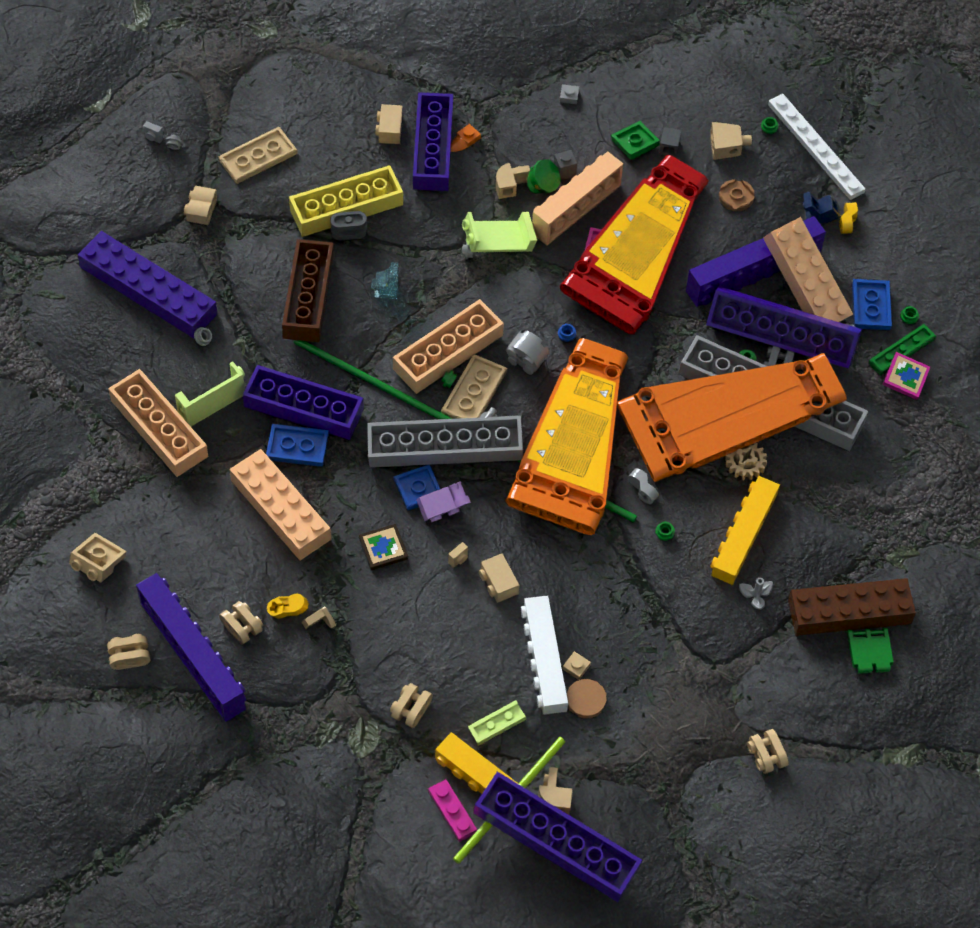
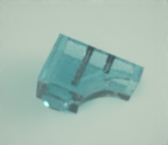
[371,262,399,299]

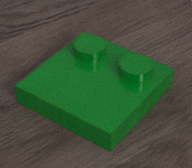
[611,121,660,160]

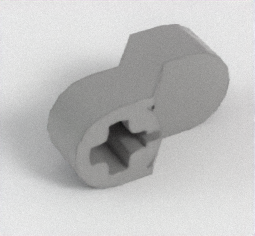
[628,468,659,504]

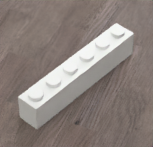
[521,596,568,715]

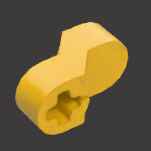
[839,202,858,234]
[267,593,309,619]

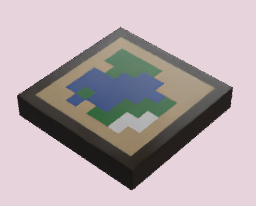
[359,524,408,571]

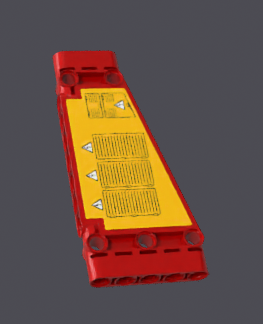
[560,155,708,334]

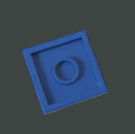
[394,465,440,511]

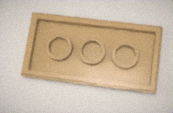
[218,127,298,184]
[441,354,507,419]

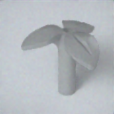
[739,578,773,610]

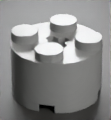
[506,331,550,375]

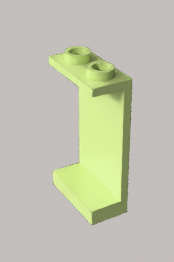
[462,212,537,252]
[175,361,246,426]

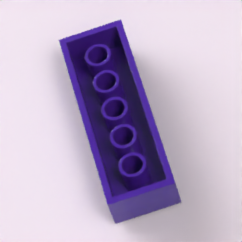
[413,92,453,191]
[243,365,364,440]

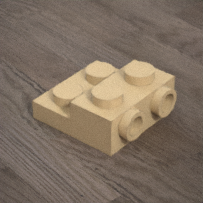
[69,533,127,582]

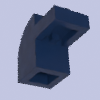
[803,191,840,223]

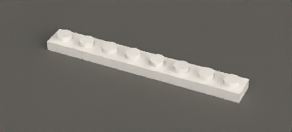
[768,94,865,200]

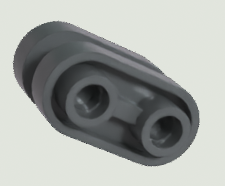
[330,211,367,240]
[764,346,795,366]

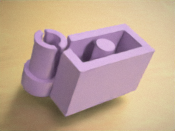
[416,481,471,523]

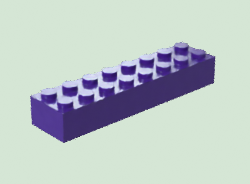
[686,216,826,307]
[78,231,218,339]
[706,287,862,369]
[136,573,247,722]
[473,771,642,902]

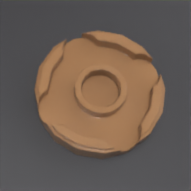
[719,179,754,211]
[567,679,606,718]

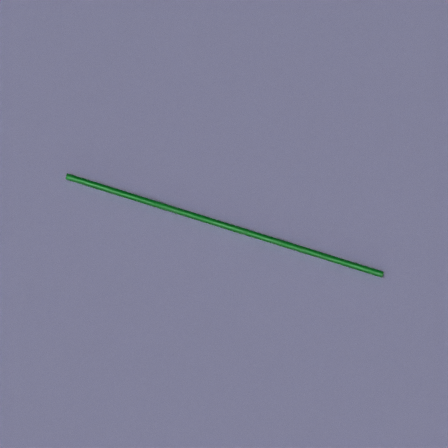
[293,340,637,523]

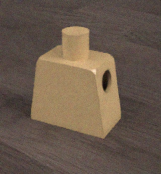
[710,122,752,160]

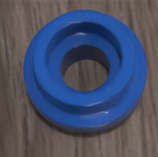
[558,324,576,342]

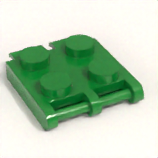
[847,628,894,673]

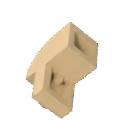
[496,163,530,199]
[538,767,572,815]

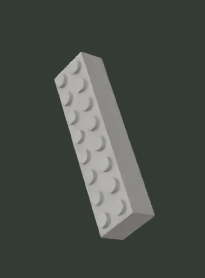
[367,416,523,467]

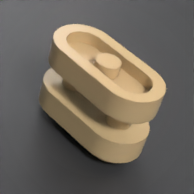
[219,601,263,645]
[107,634,150,670]
[390,683,433,728]
[747,729,789,774]

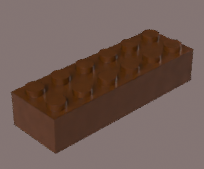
[282,239,334,342]
[788,578,916,636]

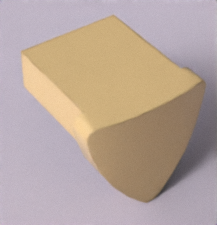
[302,606,336,629]

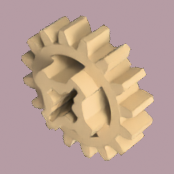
[725,443,767,480]

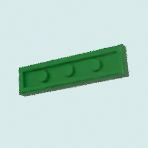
[868,324,936,376]

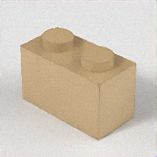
[376,104,403,144]
[479,553,519,603]

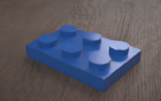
[852,279,892,330]
[266,424,329,467]

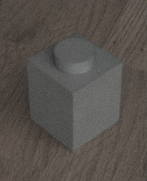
[659,127,681,157]
[554,150,577,180]

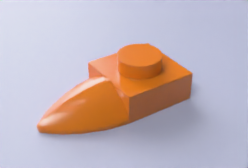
[451,124,481,152]

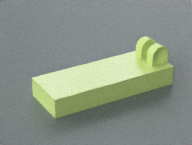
[468,700,526,746]

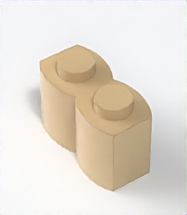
[184,186,217,225]

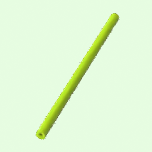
[453,737,565,864]

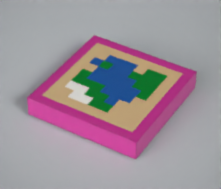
[883,352,930,400]

